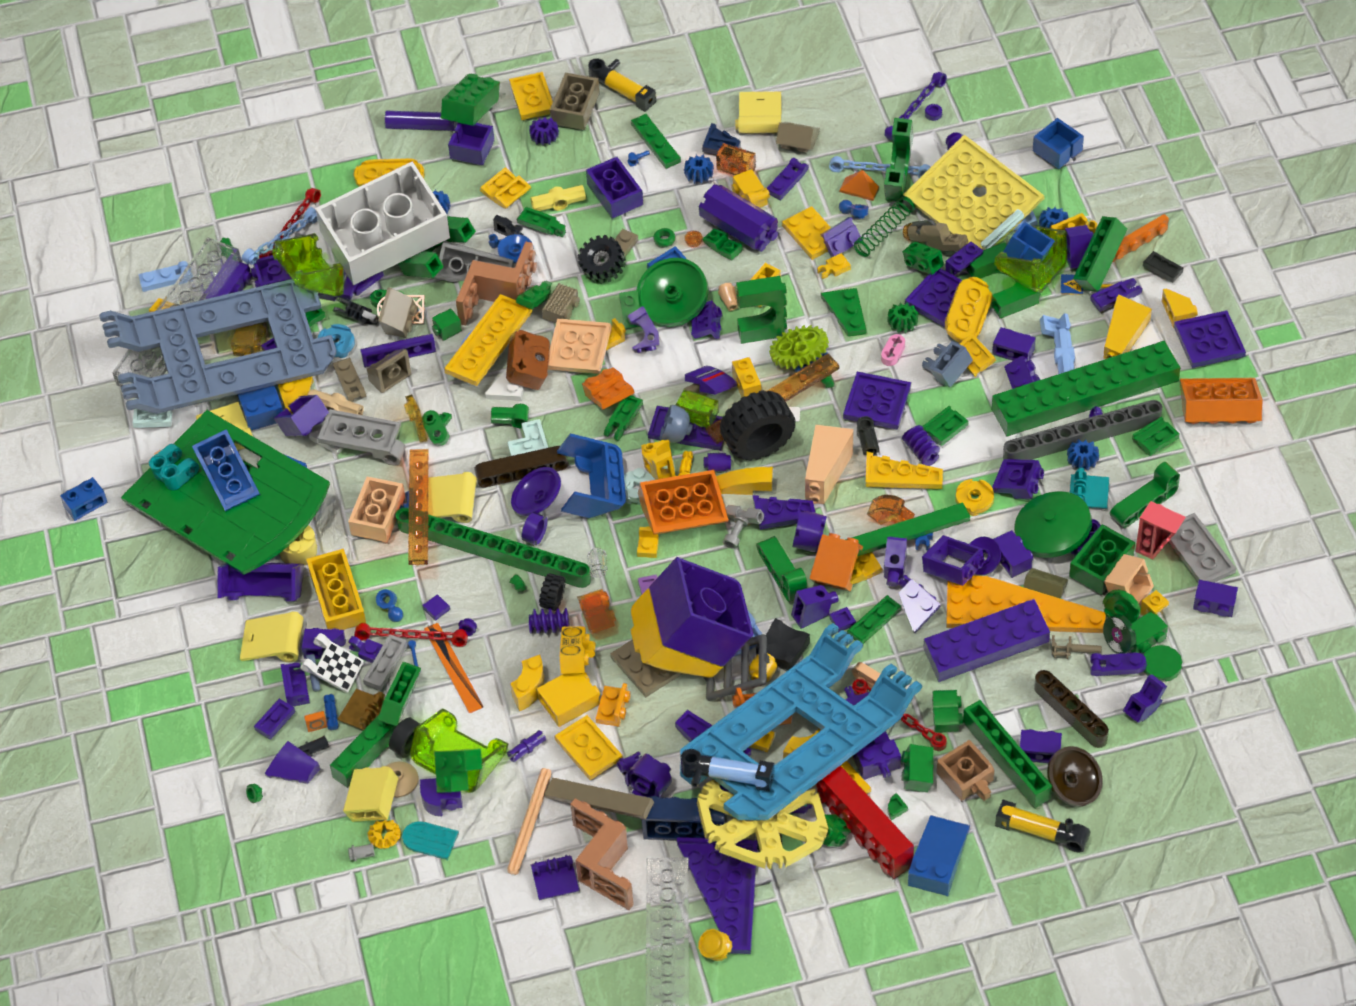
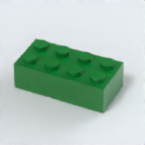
[441,73,500,126]

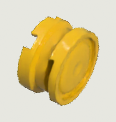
[698,929,732,961]

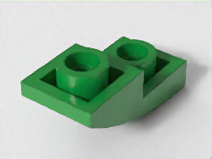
[702,228,743,260]

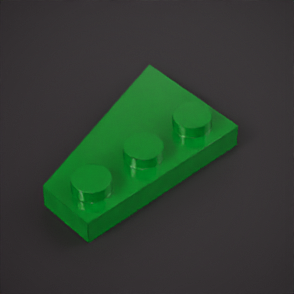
[821,288,866,337]

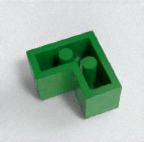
[434,749,482,792]

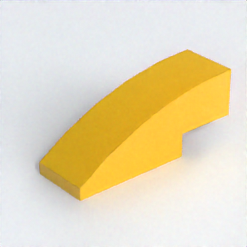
[716,467,773,495]

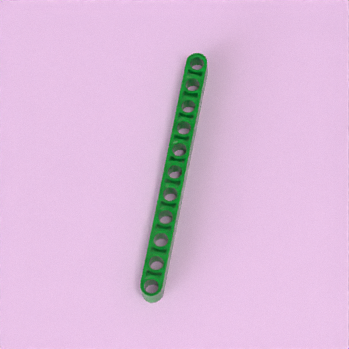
[396,508,591,588]

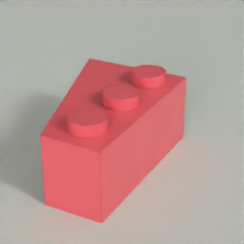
[1135,501,1186,560]

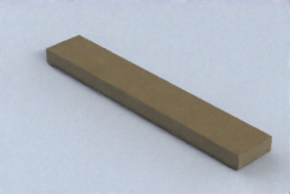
[544,777,654,820]

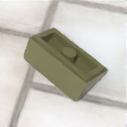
[1024,568,1068,598]

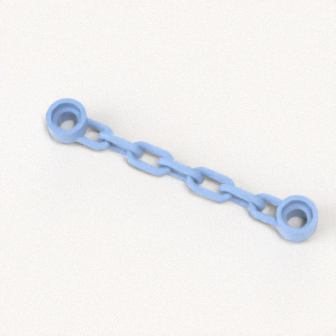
[829,156,931,178]
[242,207,318,265]

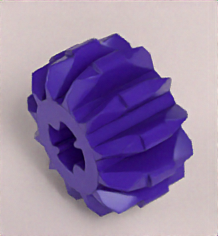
[529,116,559,146]

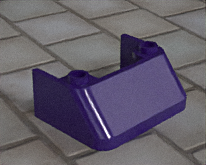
[218,563,304,601]

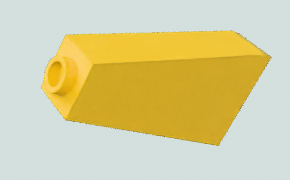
[1103,295,1152,359]

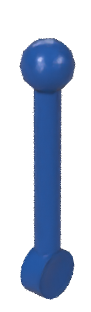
[408,640,421,673]

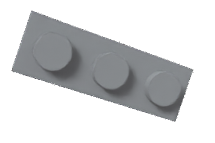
[363,635,408,691]

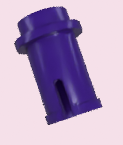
[617,751,642,773]

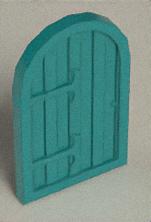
[402,821,459,860]

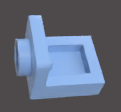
[1040,313,1071,337]

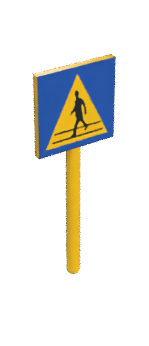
[1061,274,1114,295]

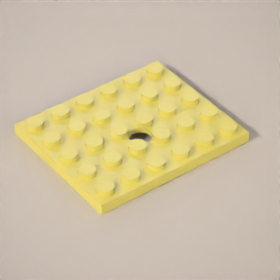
[903,135,1044,250]

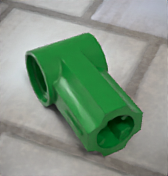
[491,403,529,428]

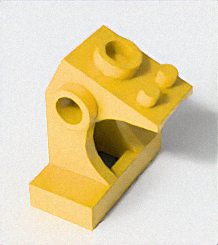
[641,440,676,480]

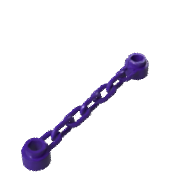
[884,72,947,140]

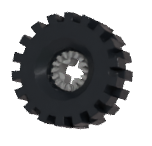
[578,235,626,284]

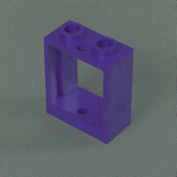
[922,535,985,586]

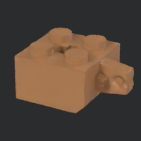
[936,740,995,801]

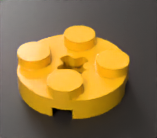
[955,479,994,516]

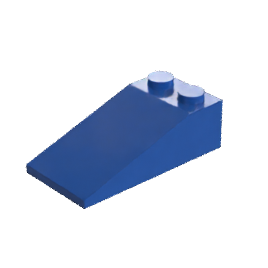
[192,429,260,512]
[908,815,970,896]

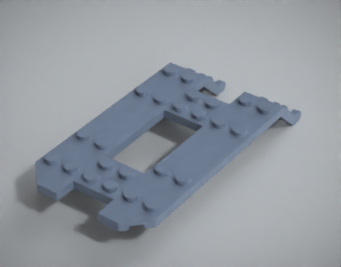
[99,279,336,414]

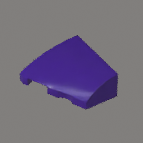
[265,741,321,784]

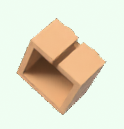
[1104,554,1154,606]

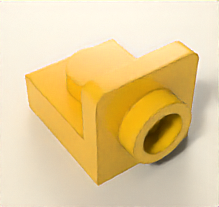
[606,318,626,350]
[637,527,659,558]
[1141,590,1169,616]

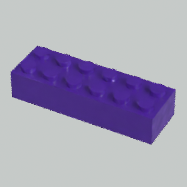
[923,599,1050,682]

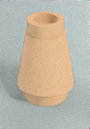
[718,283,738,311]

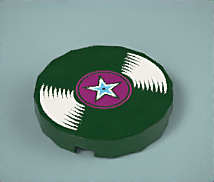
[1103,614,1136,654]

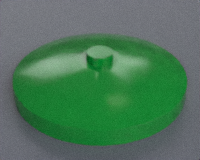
[636,258,709,327]
[1014,491,1092,558]

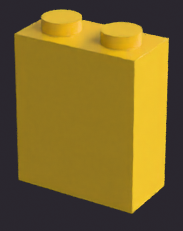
[537,672,600,727]

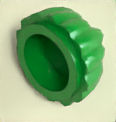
[821,370,835,388]
[509,574,527,592]
[246,784,263,803]

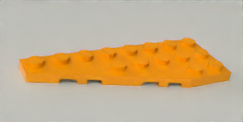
[946,576,1106,633]

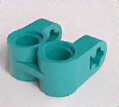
[149,443,199,490]

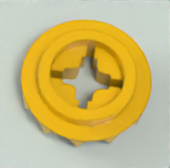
[367,819,401,849]

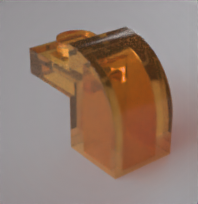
[867,494,915,525]

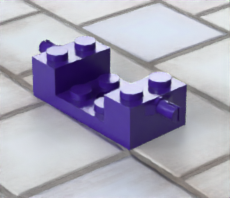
[844,686,901,780]

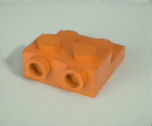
[582,367,635,410]

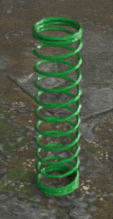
[854,196,915,257]

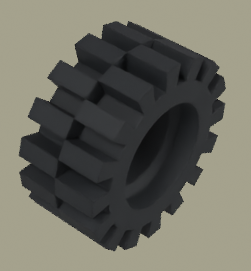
[539,573,566,611]

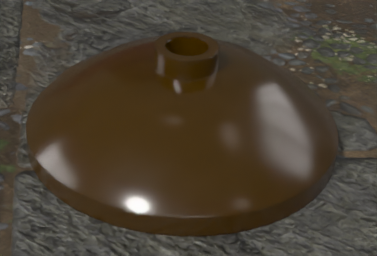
[1047,746,1103,807]

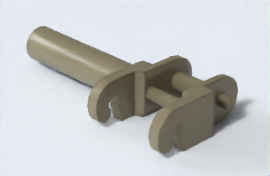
[1051,635,1102,659]

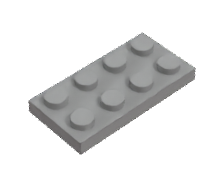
[1169,513,1237,582]

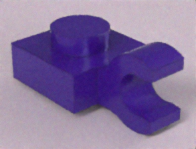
[348,636,383,663]

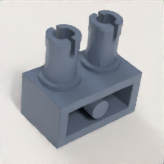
[922,341,973,387]

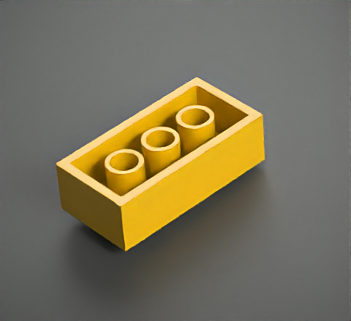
[306,548,366,630]

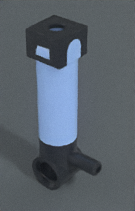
[681,749,774,792]

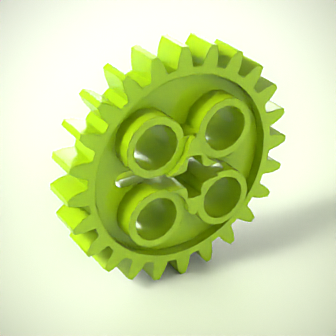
[769,325,829,369]

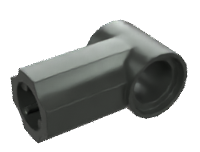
[857,416,879,456]

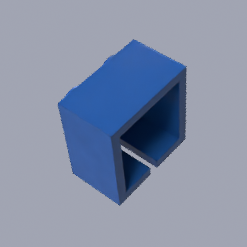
[1032,118,1084,169]
[1003,222,1055,272]

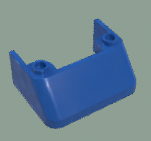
[557,433,626,518]

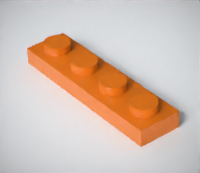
[1113,214,1169,262]

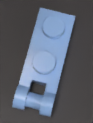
[138,261,191,292]

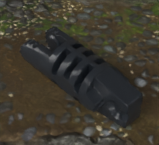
[333,297,379,325]

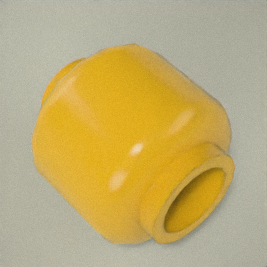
[749,653,777,682]

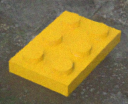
[509,72,553,120]
[782,206,831,260]
[555,715,623,780]

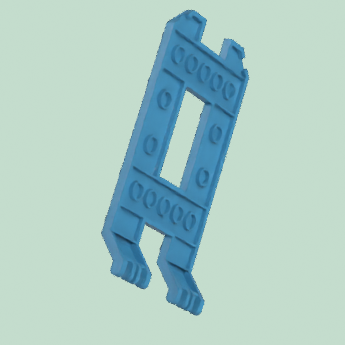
[680,623,922,820]

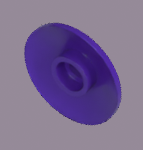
[965,536,1001,575]

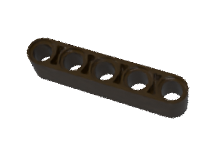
[474,446,569,488]
[1034,670,1109,748]

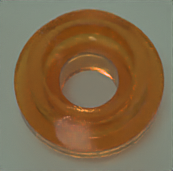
[685,231,703,248]

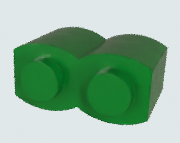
[932,690,963,732]

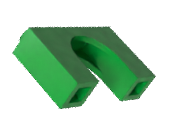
[884,118,914,202]
[398,216,476,278]
[965,242,1041,319]
[736,276,787,344]

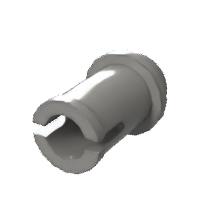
[348,843,375,862]

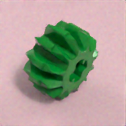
[887,302,918,334]

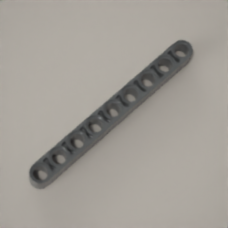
[1003,400,1163,460]

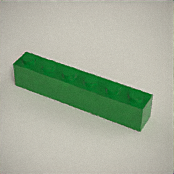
[963,700,1052,809]

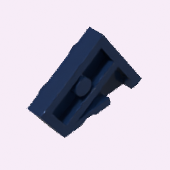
[702,123,741,158]

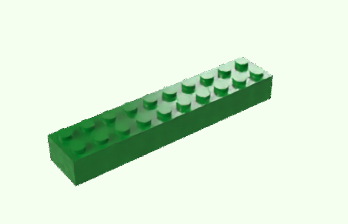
[991,340,1181,437]

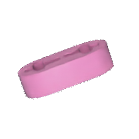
[881,334,905,366]

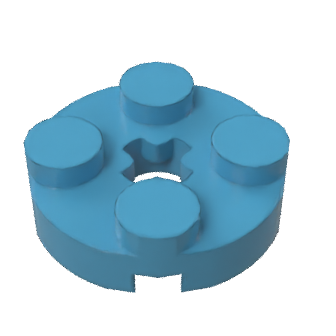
[318,324,355,358]

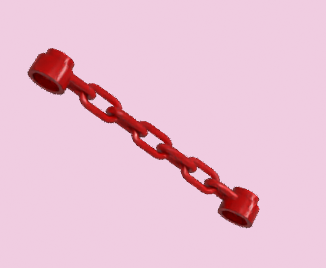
[259,188,321,258]
[354,623,468,647]
[852,679,947,751]

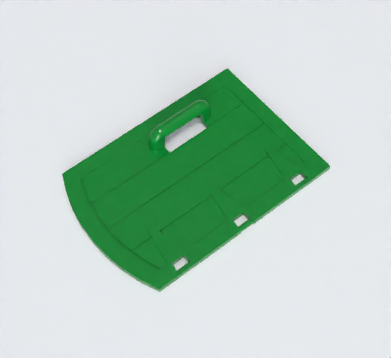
[121,410,330,575]

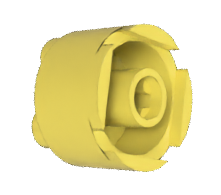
[279,525,317,565]

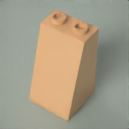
[805,425,853,504]

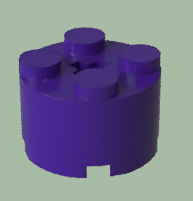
[792,510,827,553]
[625,754,672,798]

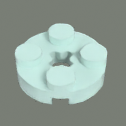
[624,468,655,505]

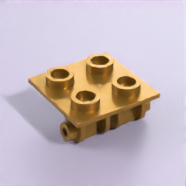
[337,689,385,730]

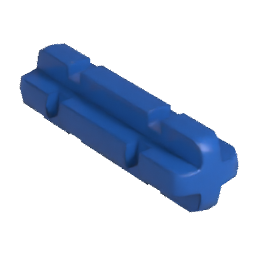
[324,694,338,731]

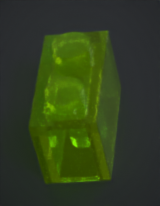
[675,390,719,429]

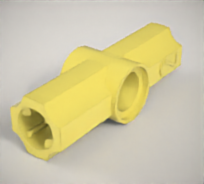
[530,185,586,211]

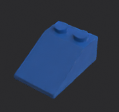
[237,386,283,431]

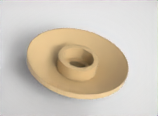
[387,762,419,797]

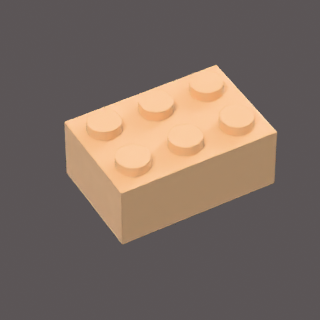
[348,477,405,542]

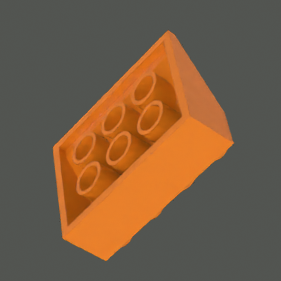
[1180,378,1263,424]
[638,470,728,535]

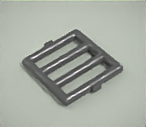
[704,634,769,701]

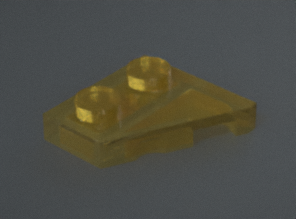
[404,395,427,443]

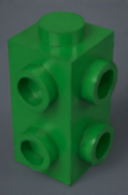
[902,241,944,275]

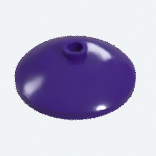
[511,467,561,516]

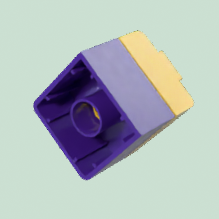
[631,557,754,678]

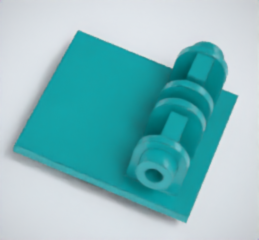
[1070,468,1109,509]

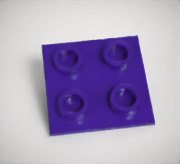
[530,855,580,900]

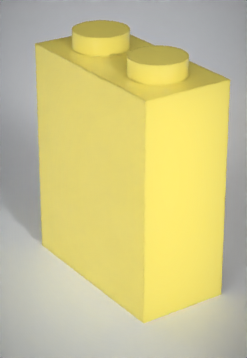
[343,766,398,822]

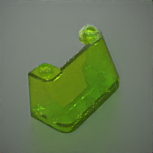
[995,226,1067,293]
[273,233,344,297]
[410,708,509,793]

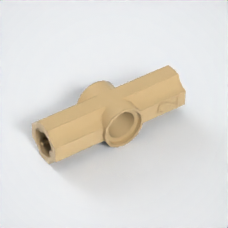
[308,389,364,415]

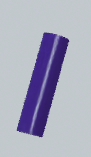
[385,110,456,131]
[360,333,436,368]

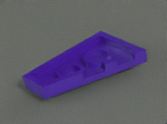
[752,495,816,530]

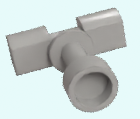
[723,505,764,549]

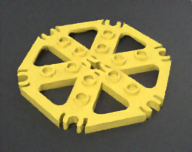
[697,779,828,869]

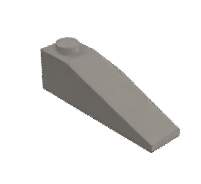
[434,241,513,282]

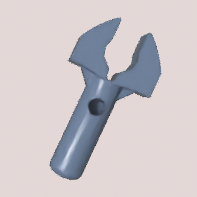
[306,654,320,692]

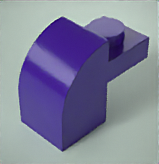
[1123,675,1167,723]
[420,778,463,817]

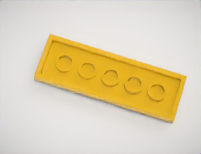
[444,294,532,386]

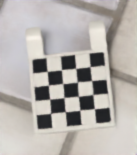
[301,633,364,694]

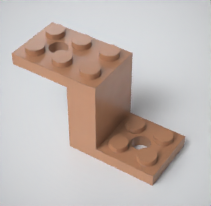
[456,241,537,326]
[570,799,634,910]

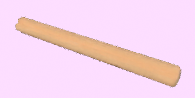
[507,768,552,875]

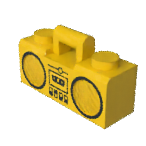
[560,626,596,674]

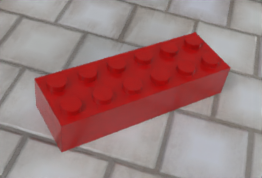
[816,765,914,880]

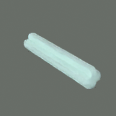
[981,210,1024,250]

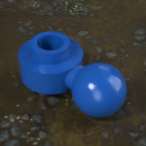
[839,200,869,219]
[376,589,403,622]

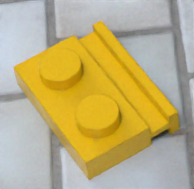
[960,334,996,377]

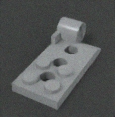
[318,409,406,466]

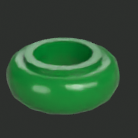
[653,228,676,247]

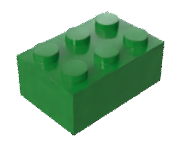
[1069,524,1135,595]

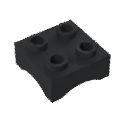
[756,618,810,670]

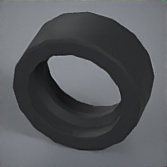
[389,717,425,758]

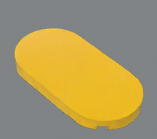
[354,158,425,187]
[945,277,992,343]

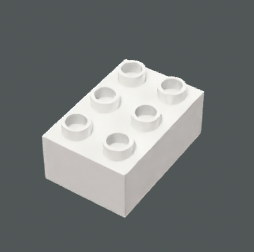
[315,161,450,285]

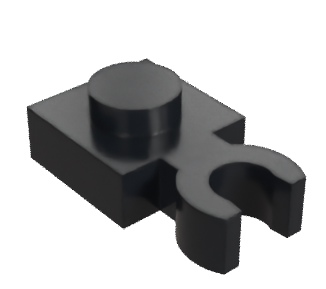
[493,215,524,236]

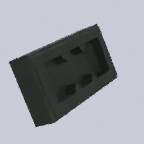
[1143,251,1184,283]

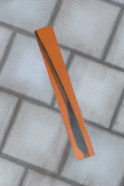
[424,623,484,713]

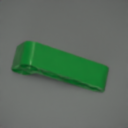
[1109,461,1180,528]
[756,536,807,602]

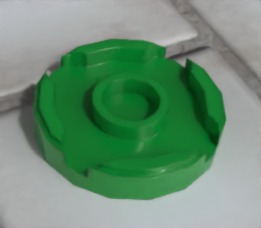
[1103,589,1141,623]
[1144,645,1182,682]

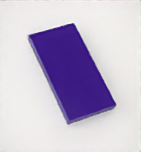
[648,405,724,451]

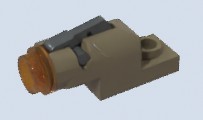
[903,219,968,251]

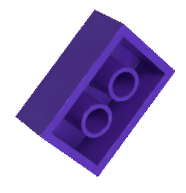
[586,156,643,218]

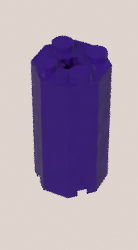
[699,184,778,252]

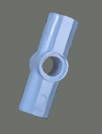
[1054,329,1075,374]

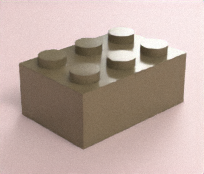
[550,72,600,130]

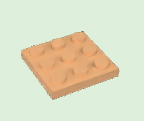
[548,319,612,374]

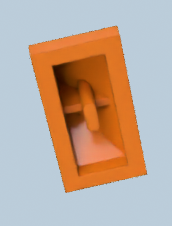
[840,170,879,201]

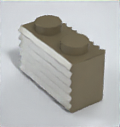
[542,283,580,323]

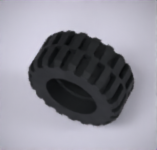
[720,390,796,461]

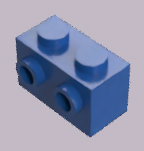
[60,477,108,521]

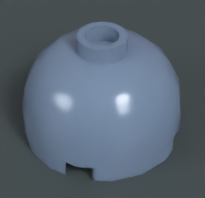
[659,404,693,443]

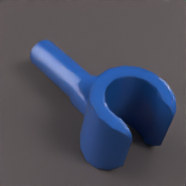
[627,150,650,166]
[488,234,502,249]

